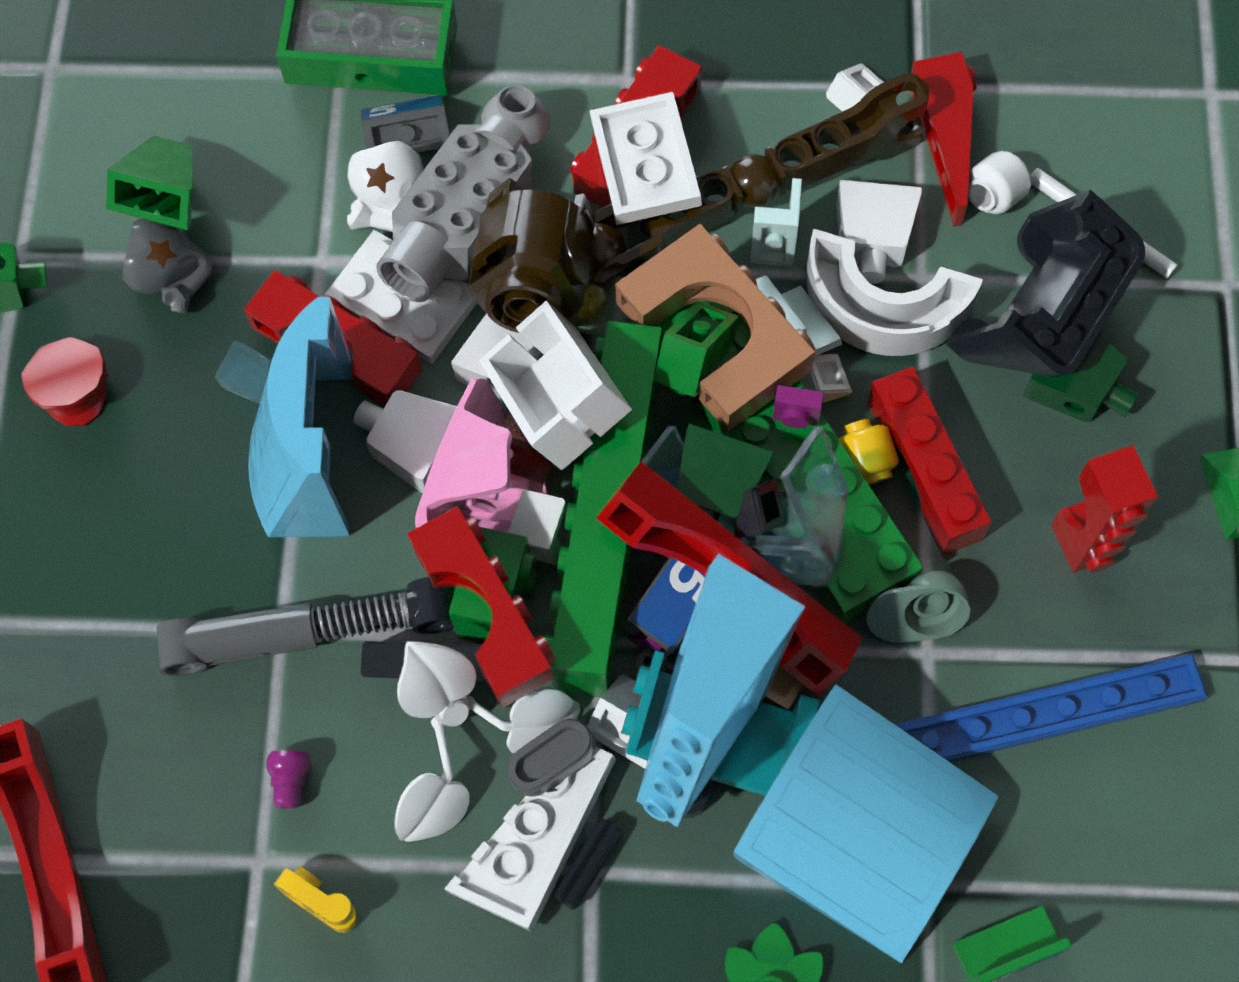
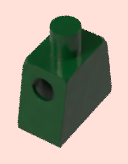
[1022,335,1140,422]
[677,424,773,522]

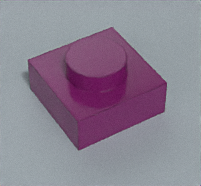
[772,385,823,428]

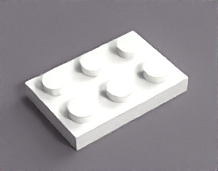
[590,92,702,225]
[325,230,477,364]

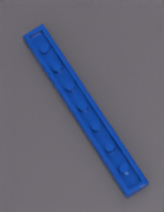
[894,653,1208,762]

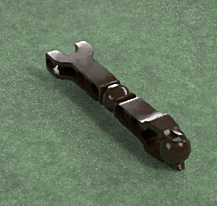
[589,74,929,286]

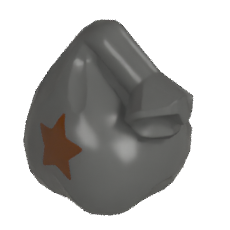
[122,218,213,314]

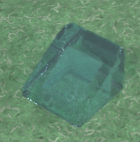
[215,340,272,404]

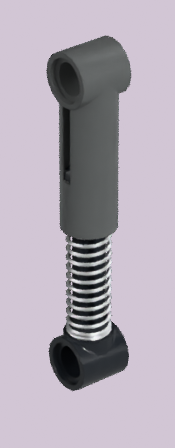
[156,577,454,676]

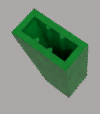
[106,136,193,230]

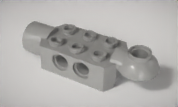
[376,85,550,302]

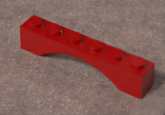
[596,461,862,696]
[0,718,107,982]

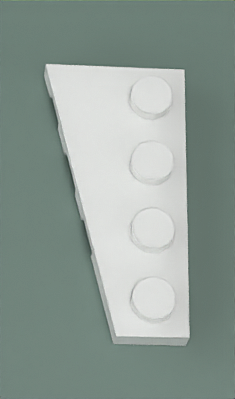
[444,747,616,932]

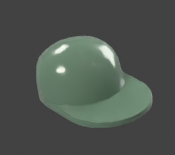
[866,570,970,643]

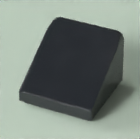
[734,478,786,538]

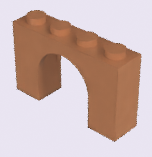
[615,224,815,432]

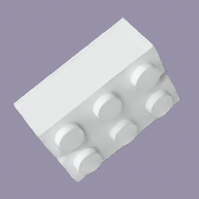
[479,301,632,470]

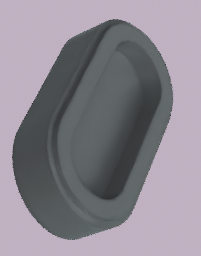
[507,719,595,797]

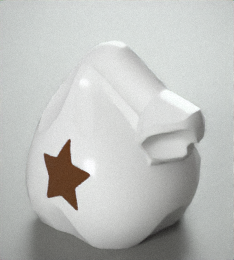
[347,141,424,232]

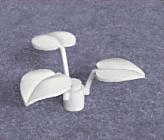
[395,642,580,842]

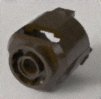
[468,178,596,333]

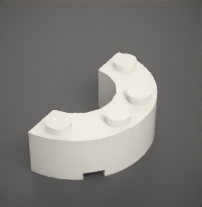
[806,229,983,356]

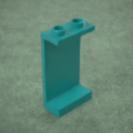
[621,650,820,796]

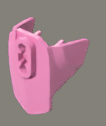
[415,378,549,533]

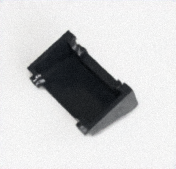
[946,189,1145,377]

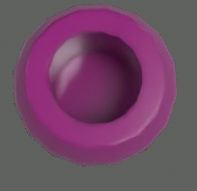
[266,750,311,808]

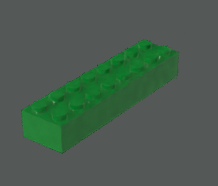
[656,301,923,624]
[545,321,662,698]

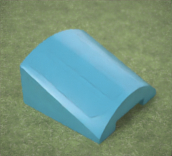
[248,296,353,537]
[733,684,999,963]

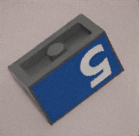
[361,95,450,153]
[619,557,706,653]

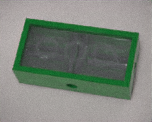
[276,0,458,96]

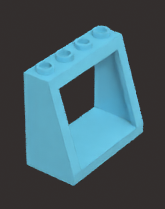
[636,554,805,827]

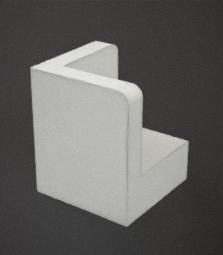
[508,489,566,565]

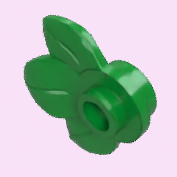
[725,923,823,982]

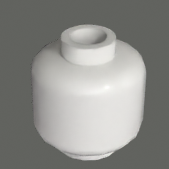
[968,151,1031,215]

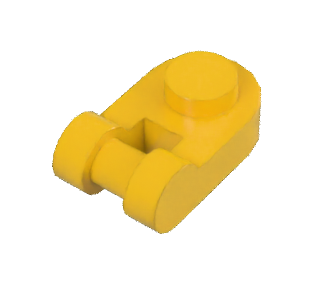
[274,866,358,933]

